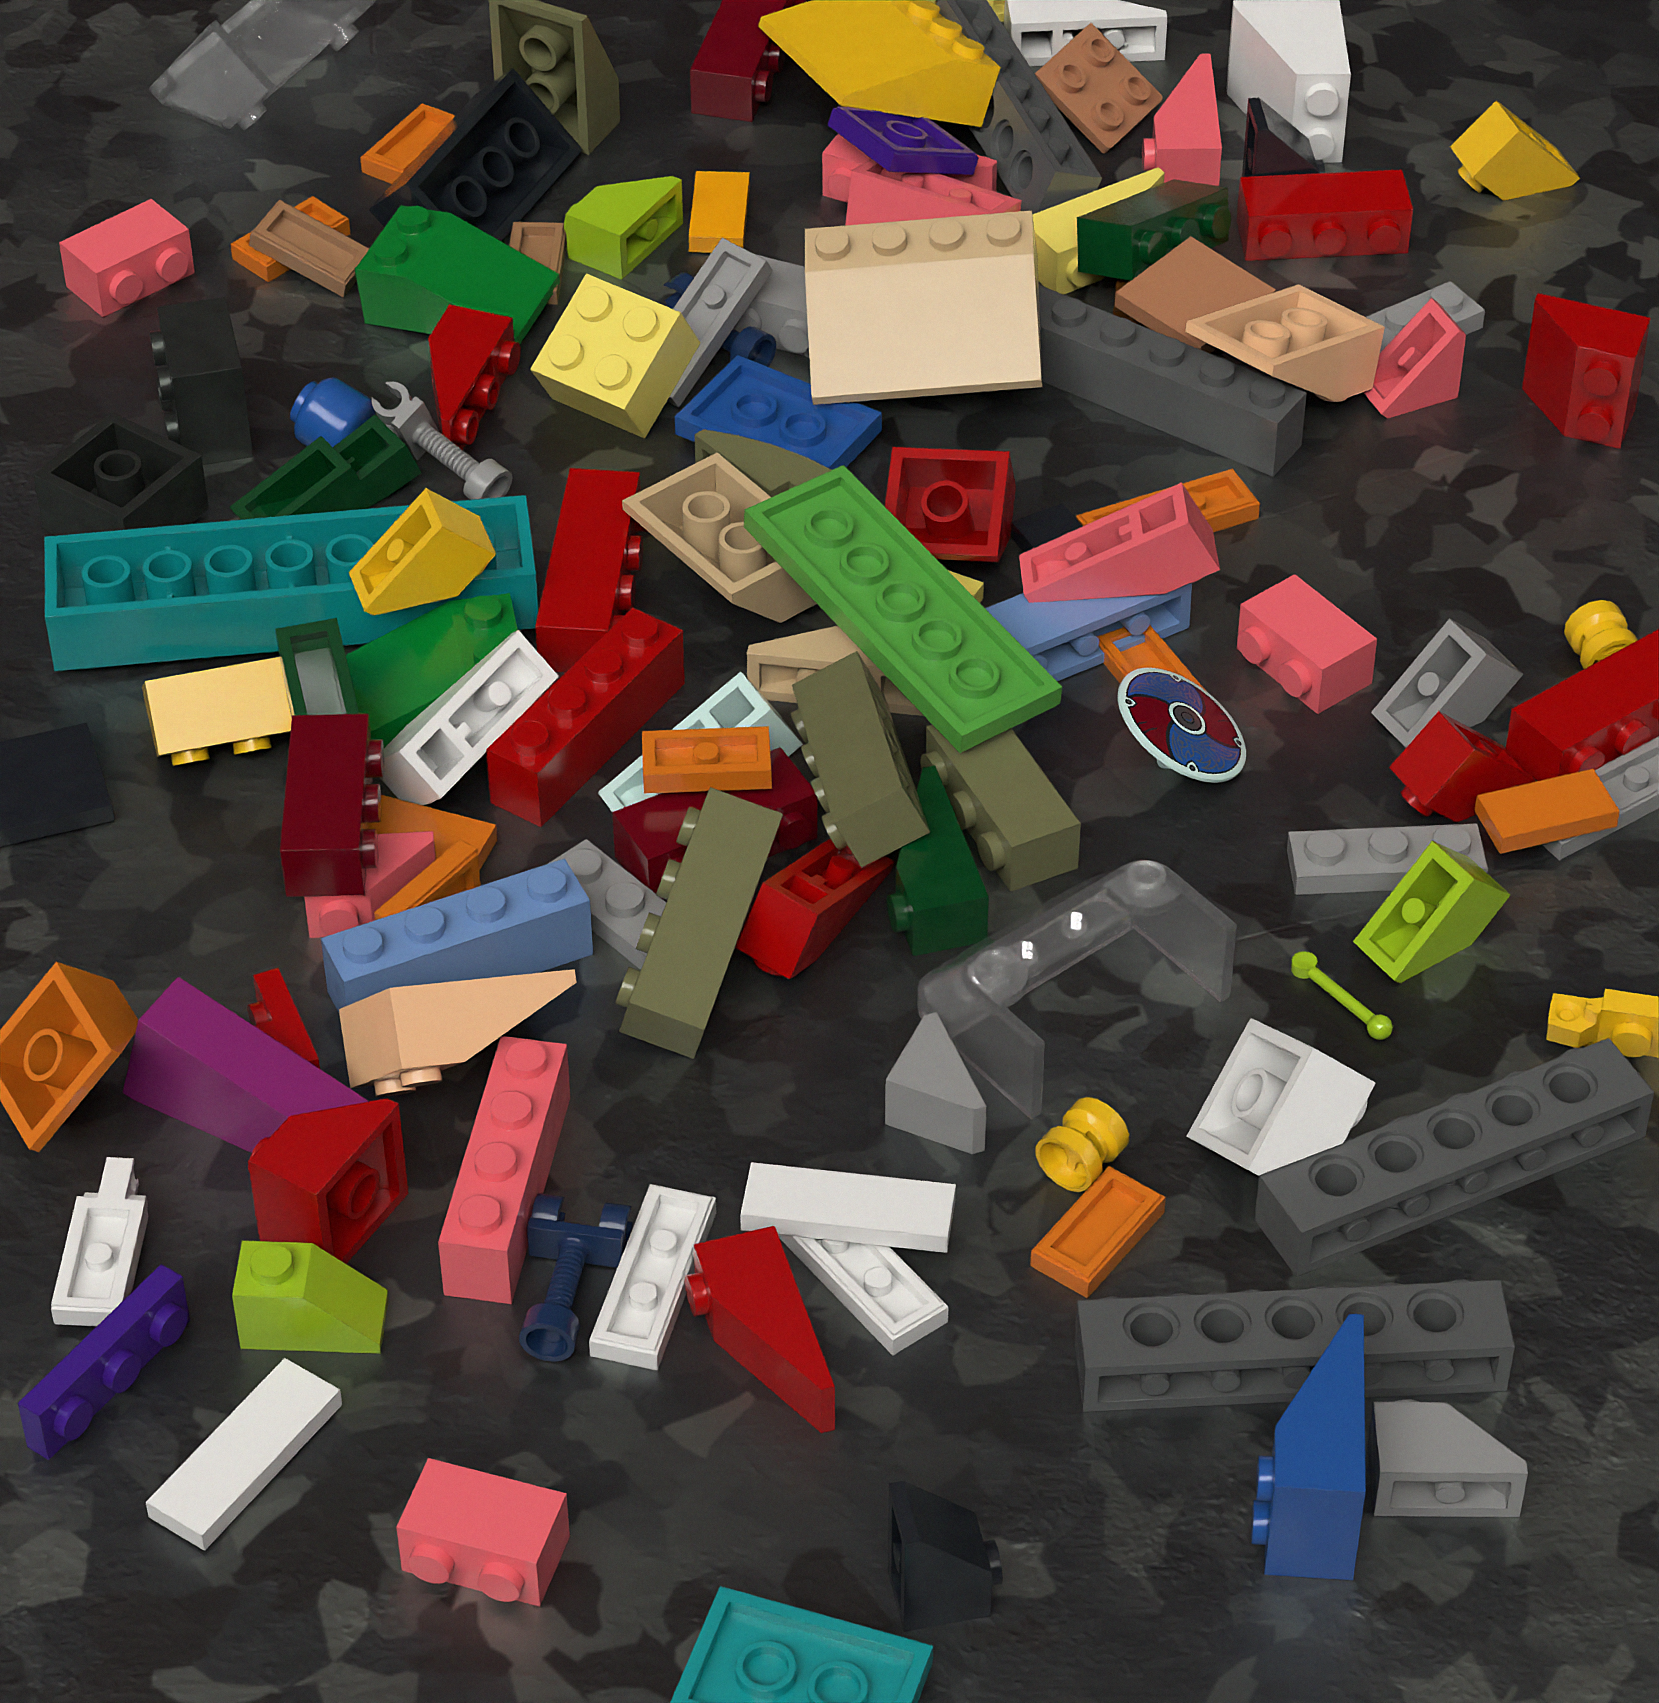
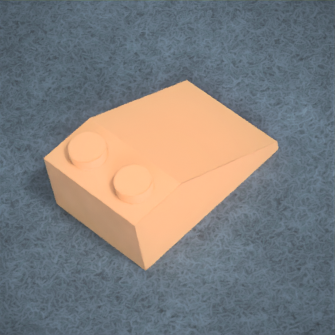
[1185,284,1385,402]
[339,969,577,1097]

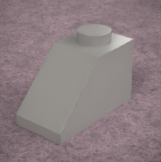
[1371,618,1523,748]
[1367,1399,1528,1517]

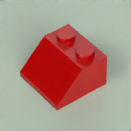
[1522,293,1651,449]
[885,447,1016,562]
[248,1098,409,1264]

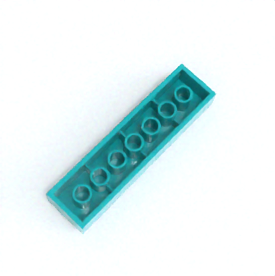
[44,495,538,671]

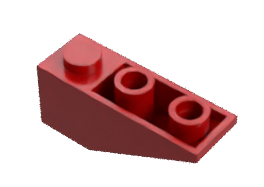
[428,304,521,450]

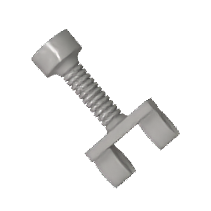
[372,381,513,500]

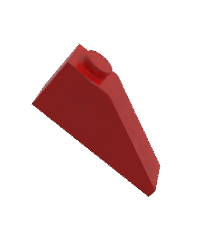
[735,838,895,980]
[685,1226,835,1433]

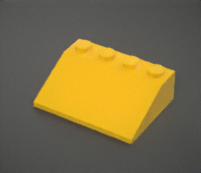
[758,0,1001,127]

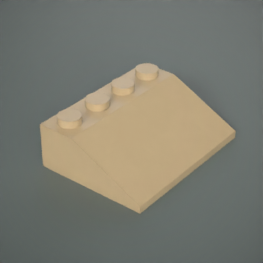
[805,210,1042,405]

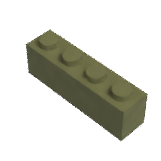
[791,651,930,867]
[615,787,783,1059]

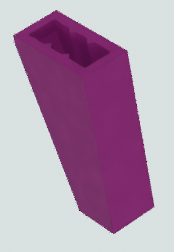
[122,977,368,1153]

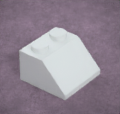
[1187,1018,1376,1176]

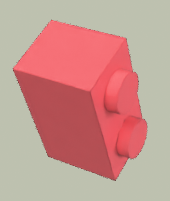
[59,199,195,318]
[1237,574,1377,714]
[396,1458,570,1607]

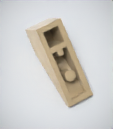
[747,625,924,716]

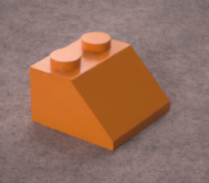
[0,961,138,1152]

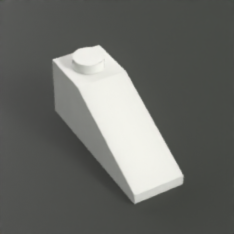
[1004,0,1167,66]
[380,630,559,805]

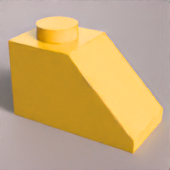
[1450,100,1580,201]
[349,488,496,616]

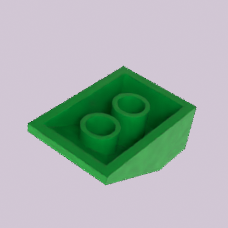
[355,205,560,344]
[346,593,518,748]

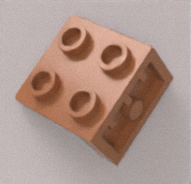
[1035,23,1163,154]

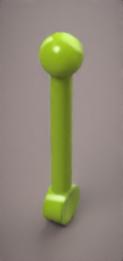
[1291,951,1393,1040]

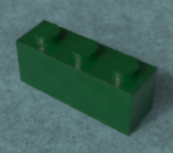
[1077,179,1231,281]

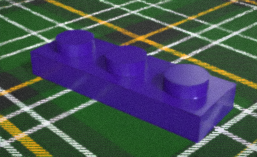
[17,1264,190,1460]

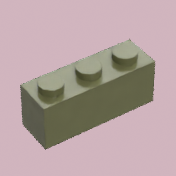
[920,725,1081,892]

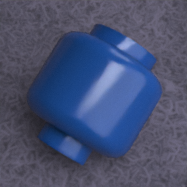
[290,377,375,447]

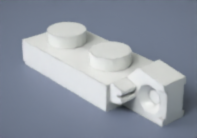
[51,1157,148,1326]

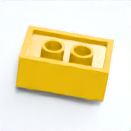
[142,657,292,766]

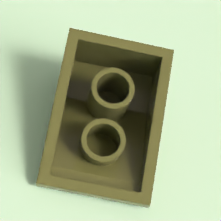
[489,0,620,155]

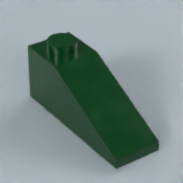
[887,765,989,956]

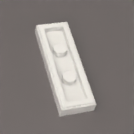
[740,1162,956,1253]
[589,1184,716,1371]
[778,1234,948,1356]
[146,1358,342,1551]

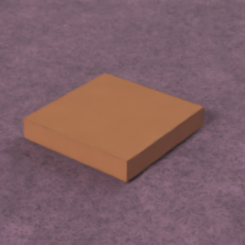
[1115,237,1276,353]

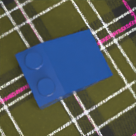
[1251,1314,1366,1580]

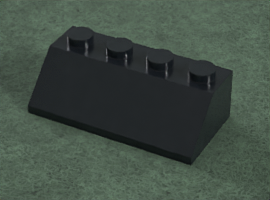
[369,68,583,241]

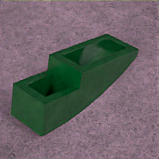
[229,415,422,520]
[275,618,373,784]

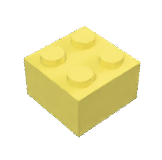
[530,273,700,439]

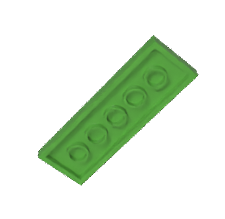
[744,465,1062,753]

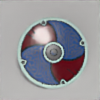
[1117,668,1246,783]

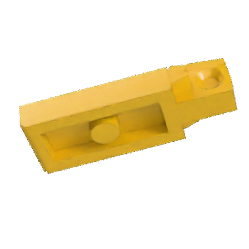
[1546,989,1659,1058]

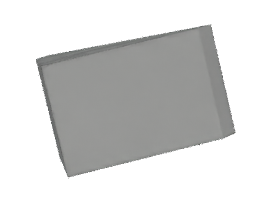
[885,1012,986,1154]

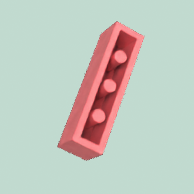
[438,1036,571,1304]

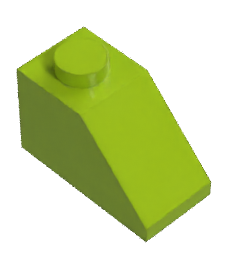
[564,176,683,280]
[1353,841,1511,983]
[232,1241,389,1354]

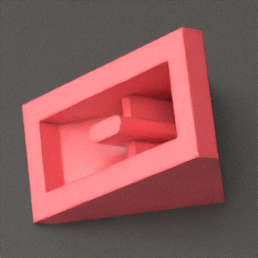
[1363,298,1466,419]

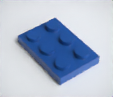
[675,355,882,470]

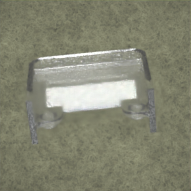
[148,0,377,131]
[917,860,1237,1120]

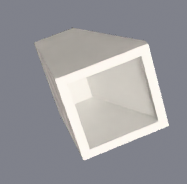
[1226,0,1351,163]

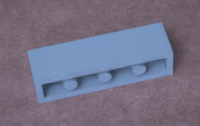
[985,583,1192,681]
[321,858,593,1013]

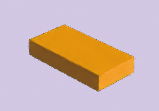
[689,171,750,253]

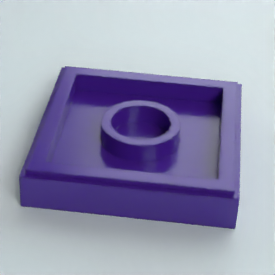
[828,106,979,175]

